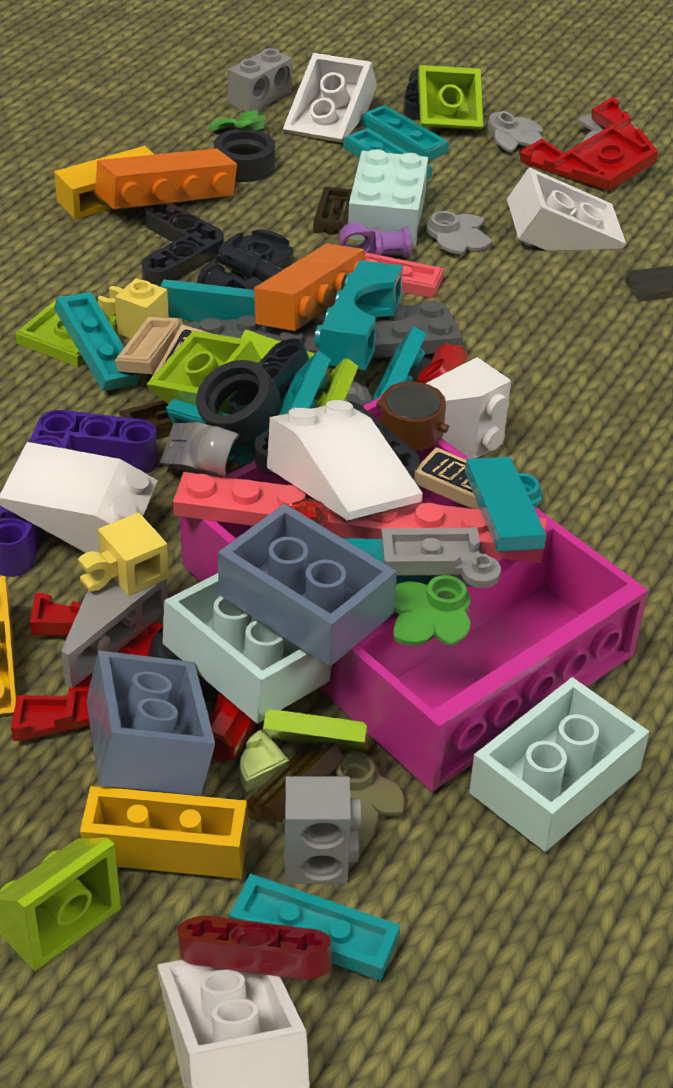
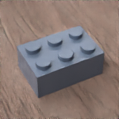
[218,504,397,667]
[87,650,215,795]

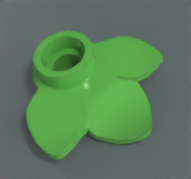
[209,109,266,131]
[393,575,470,646]

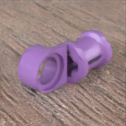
[339,222,411,258]

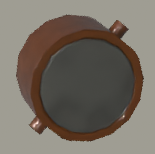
[376,382,449,451]

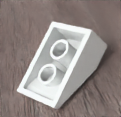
[283,53,377,143]
[507,167,626,251]
[426,357,511,459]
[267,400,423,520]
[0,442,158,553]
[157,960,310,1088]

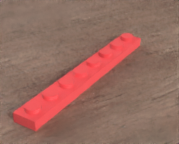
[173,472,547,563]

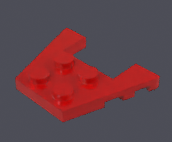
[520,97,658,191]
[11,593,163,741]

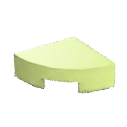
[240,729,289,792]

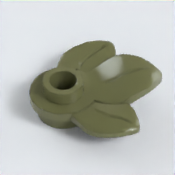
[327,751,404,841]

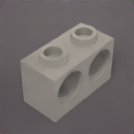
[228,48,292,112]
[285,777,361,884]

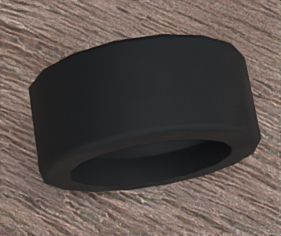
[214,129,275,182]
[195,360,281,442]

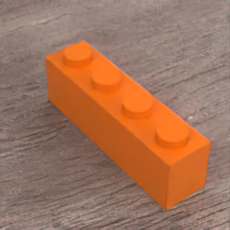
[95,148,237,209]
[254,243,365,331]

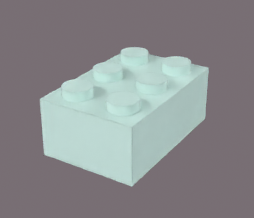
[348,149,428,246]
[163,573,332,724]
[469,677,650,852]

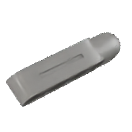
[160,422,239,477]

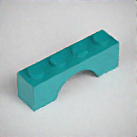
[314,260,403,370]

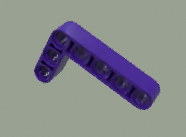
[0,410,158,577]

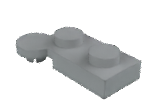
[381,527,501,588]

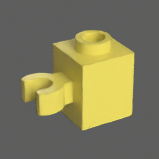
[98,278,169,339]
[78,512,169,596]

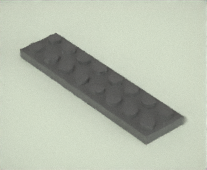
[183,301,463,359]

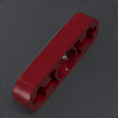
[178,916,332,980]

